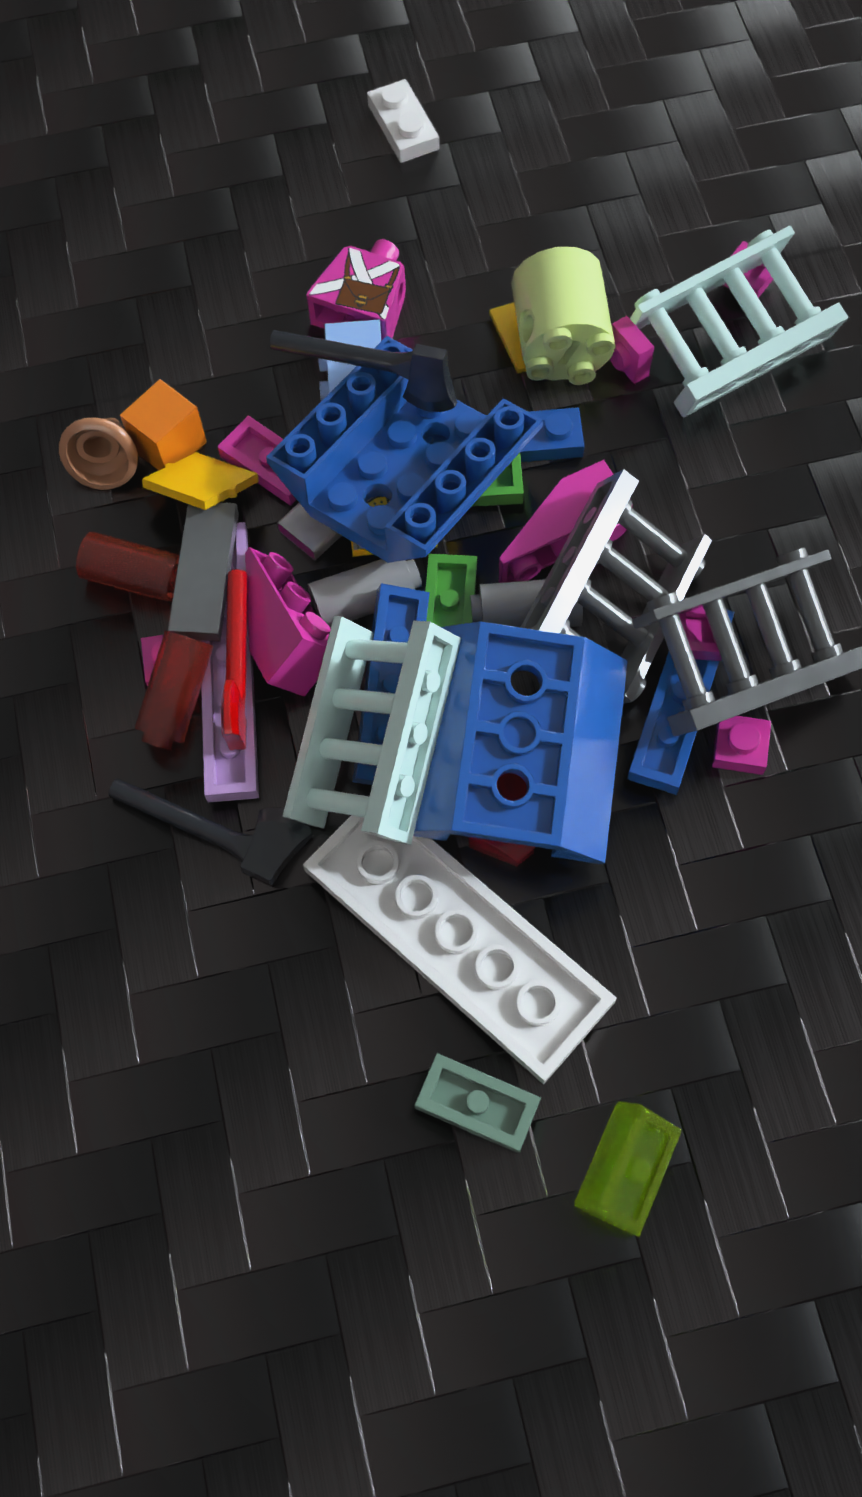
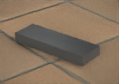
[168,503,239,641]

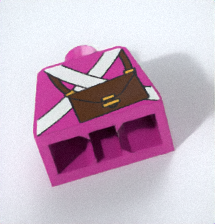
[306,239,406,340]

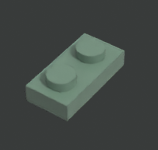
[415,1053,541,1154]

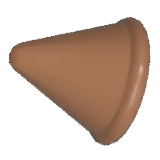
[59,417,138,490]

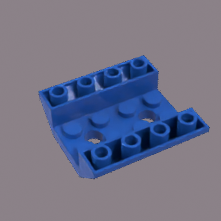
[266,336,543,563]
[413,621,628,864]

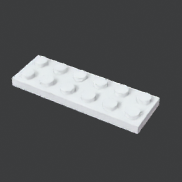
[303,815,617,1085]

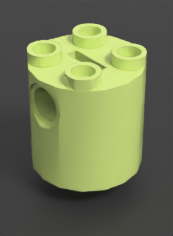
[511,247,615,385]

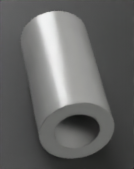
[307,559,422,628]
[470,579,583,627]

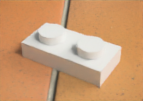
[367,79,439,163]

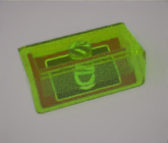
[575,1101,682,1236]

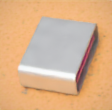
[277,503,342,560]

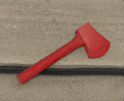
[221,569,247,750]

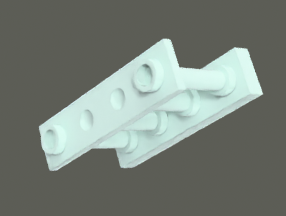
[630,225,849,418]
[283,616,461,845]

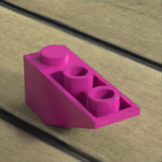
[499,460,633,583]
[245,547,331,696]

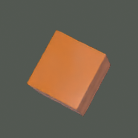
[120,379,207,471]

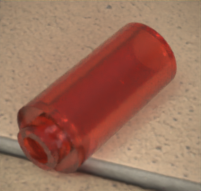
[76,531,180,603]
[134,631,214,750]

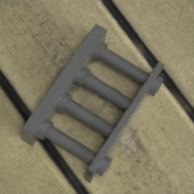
[521,469,712,704]
[632,547,862,737]

